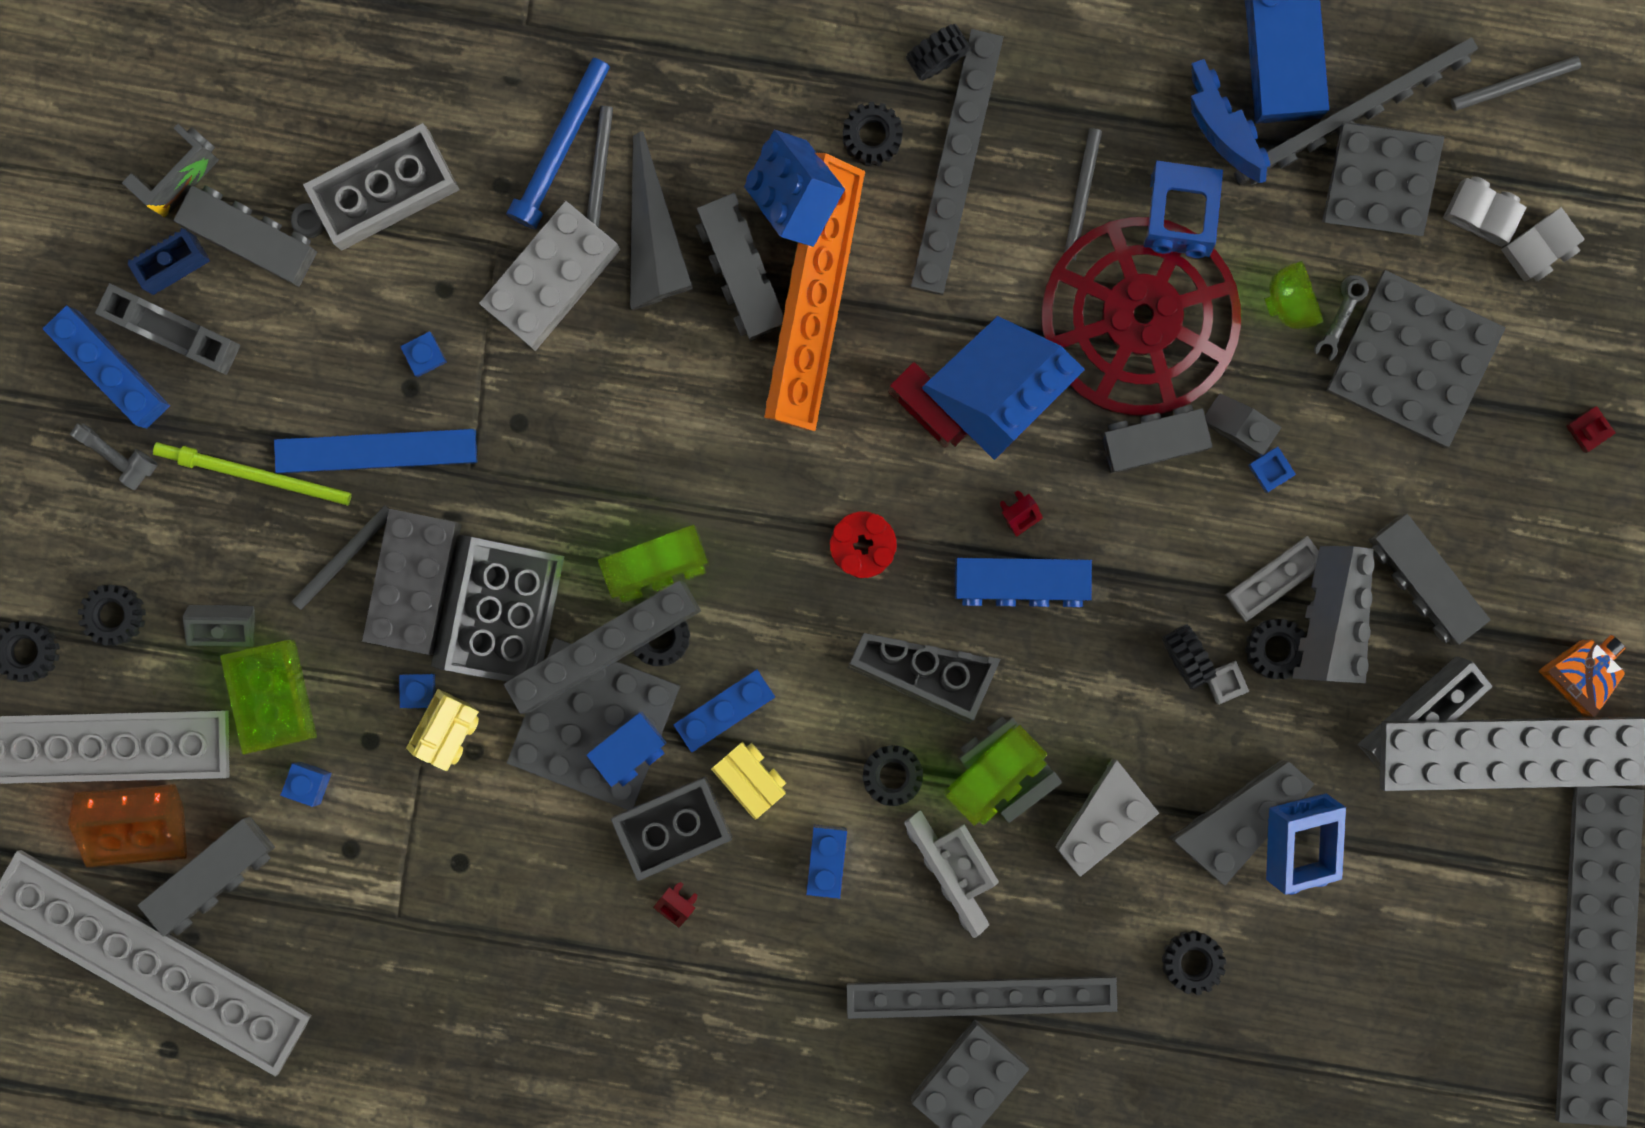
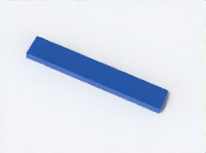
[274,429,477,474]

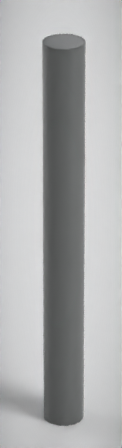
[1451,56,1581,111]
[587,106,613,228]
[1064,128,1102,261]
[292,505,390,610]

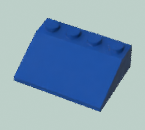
[922,316,1085,460]

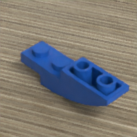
[1191,59,1270,183]

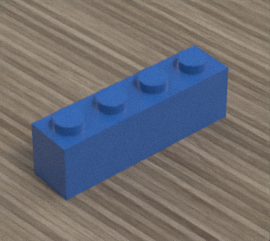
[42,305,170,429]
[955,558,1092,607]

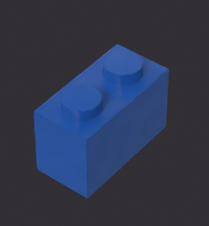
[586,712,667,787]
[806,824,847,899]

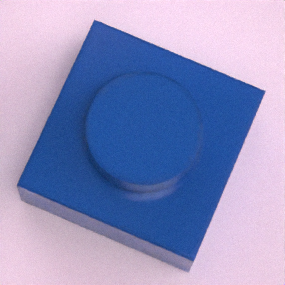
[400,331,447,377]
[1248,447,1296,493]
[399,674,435,708]

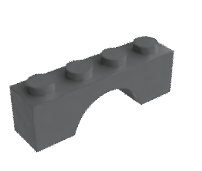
[95,283,241,375]

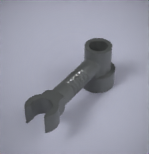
[1314,275,1369,361]
[70,423,158,490]

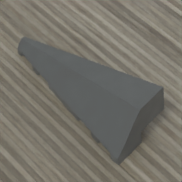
[630,131,693,310]

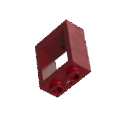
[888,362,968,448]

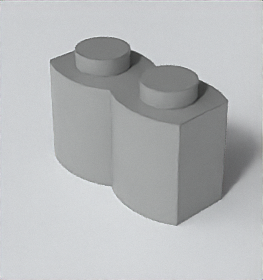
[1443,177,1527,247]
[1501,207,1585,282]

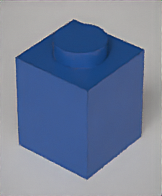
[280,762,332,807]

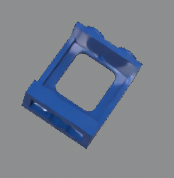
[1144,161,1223,258]

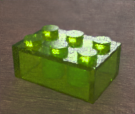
[598,524,711,603]
[220,640,317,755]
[943,724,1048,826]

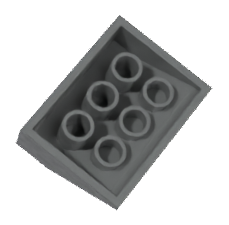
[431,535,565,682]

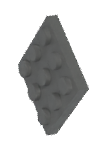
[1323,121,1444,236]

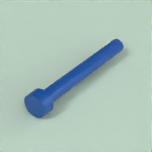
[506,58,610,230]

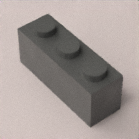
[1101,405,1213,474]

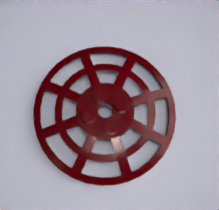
[1041,217,1241,416]

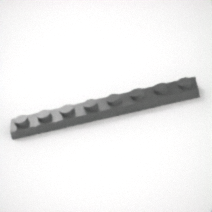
[911,29,1004,296]
[1234,37,1478,185]
[847,976,1117,1019]

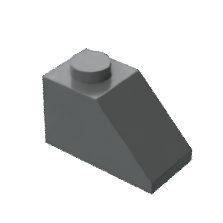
[1205,393,1282,458]

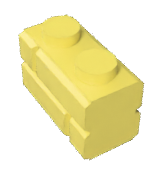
[406,689,479,771]
[711,742,787,820]

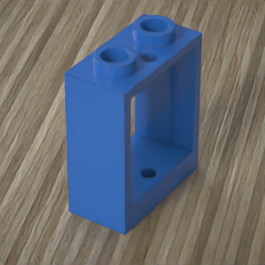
[1266,793,1346,895]

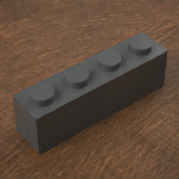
[173,185,318,287]
[1368,514,1491,645]
[1357,656,1493,770]
[137,817,275,937]

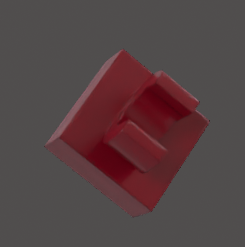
[1566,406,1616,453]
[1000,491,1043,537]
[653,882,698,928]

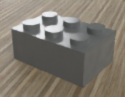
[611,776,733,881]
[910,1019,1029,1128]

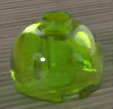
[1264,261,1324,330]

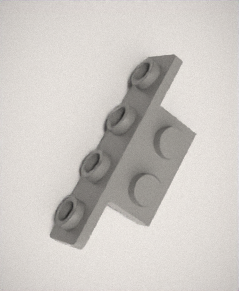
[904,811,999,938]

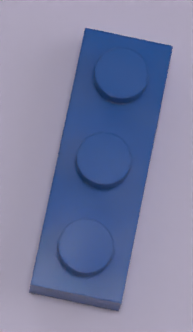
[673,669,775,753]

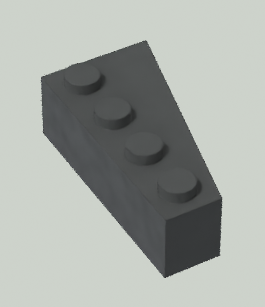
[696,193,784,342]
[1292,546,1374,683]
[847,633,1001,724]
[1169,760,1315,886]

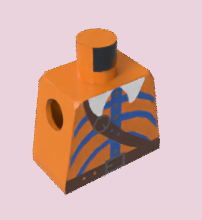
[1538,635,1626,717]

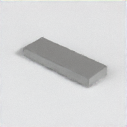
[1225,536,1319,622]

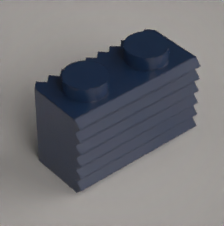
[128,228,210,295]

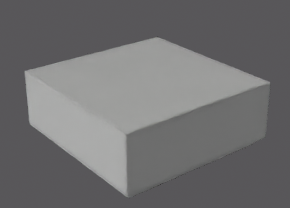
[1207,661,1249,705]

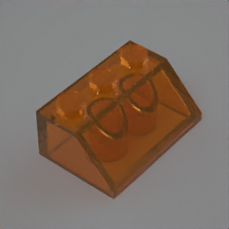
[68,784,187,867]

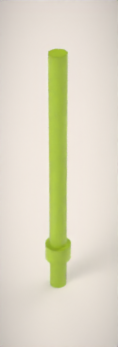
[153,442,352,506]

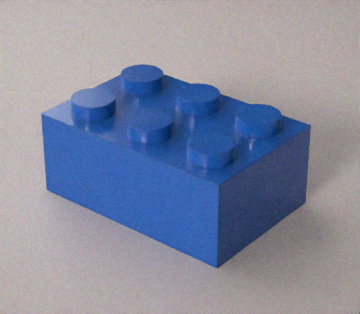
[744,129,845,247]

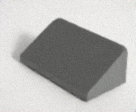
[183,605,255,647]

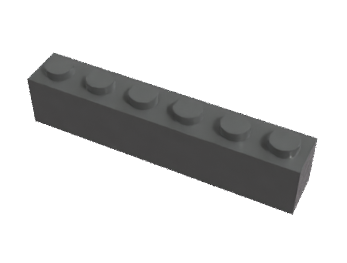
[504,580,701,714]

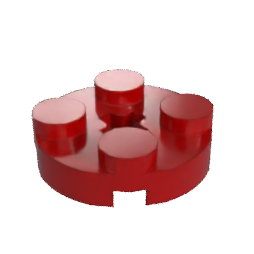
[830,511,897,578]

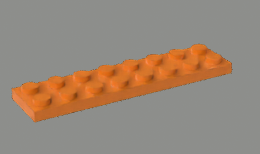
[764,153,865,431]

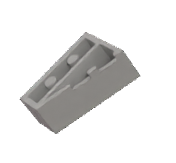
[1055,758,1159,877]

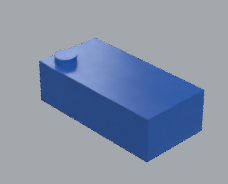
[1245,0,1329,124]

